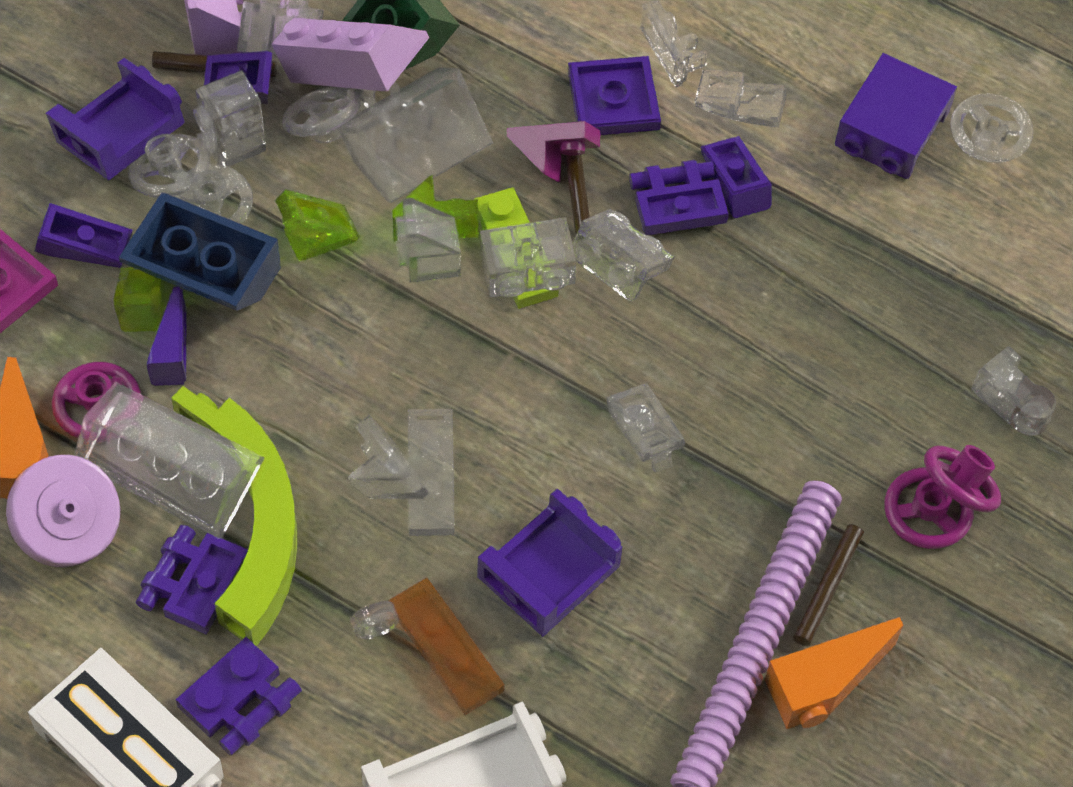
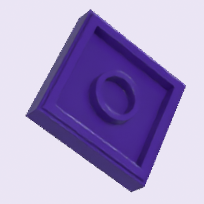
[568,56,661,135]

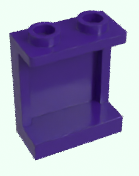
[835,53,957,179]
[46,58,185,181]
[477,489,622,637]

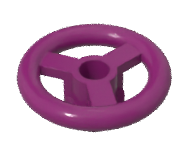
[52,362,141,441]
[924,445,1001,513]
[884,467,974,549]

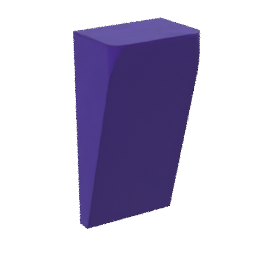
[701,136,772,218]
[34,203,133,268]
[147,286,187,386]

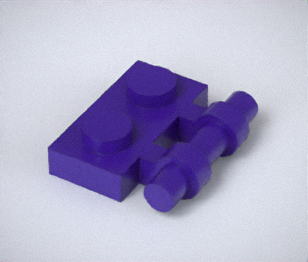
[629,160,729,236]
[135,525,248,635]
[176,637,302,756]

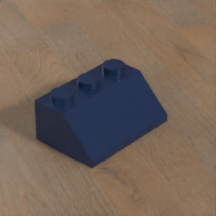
[119,192,281,311]

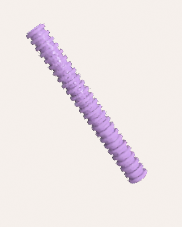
[670,481,842,787]

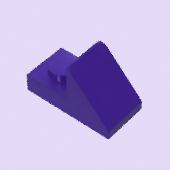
[203,51,272,104]

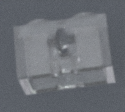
[193,70,266,170]
[480,217,576,298]

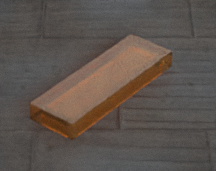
[388,578,505,715]

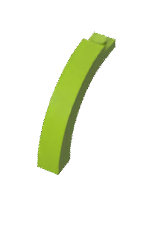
[171,386,297,646]

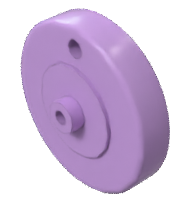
[6,455,120,567]

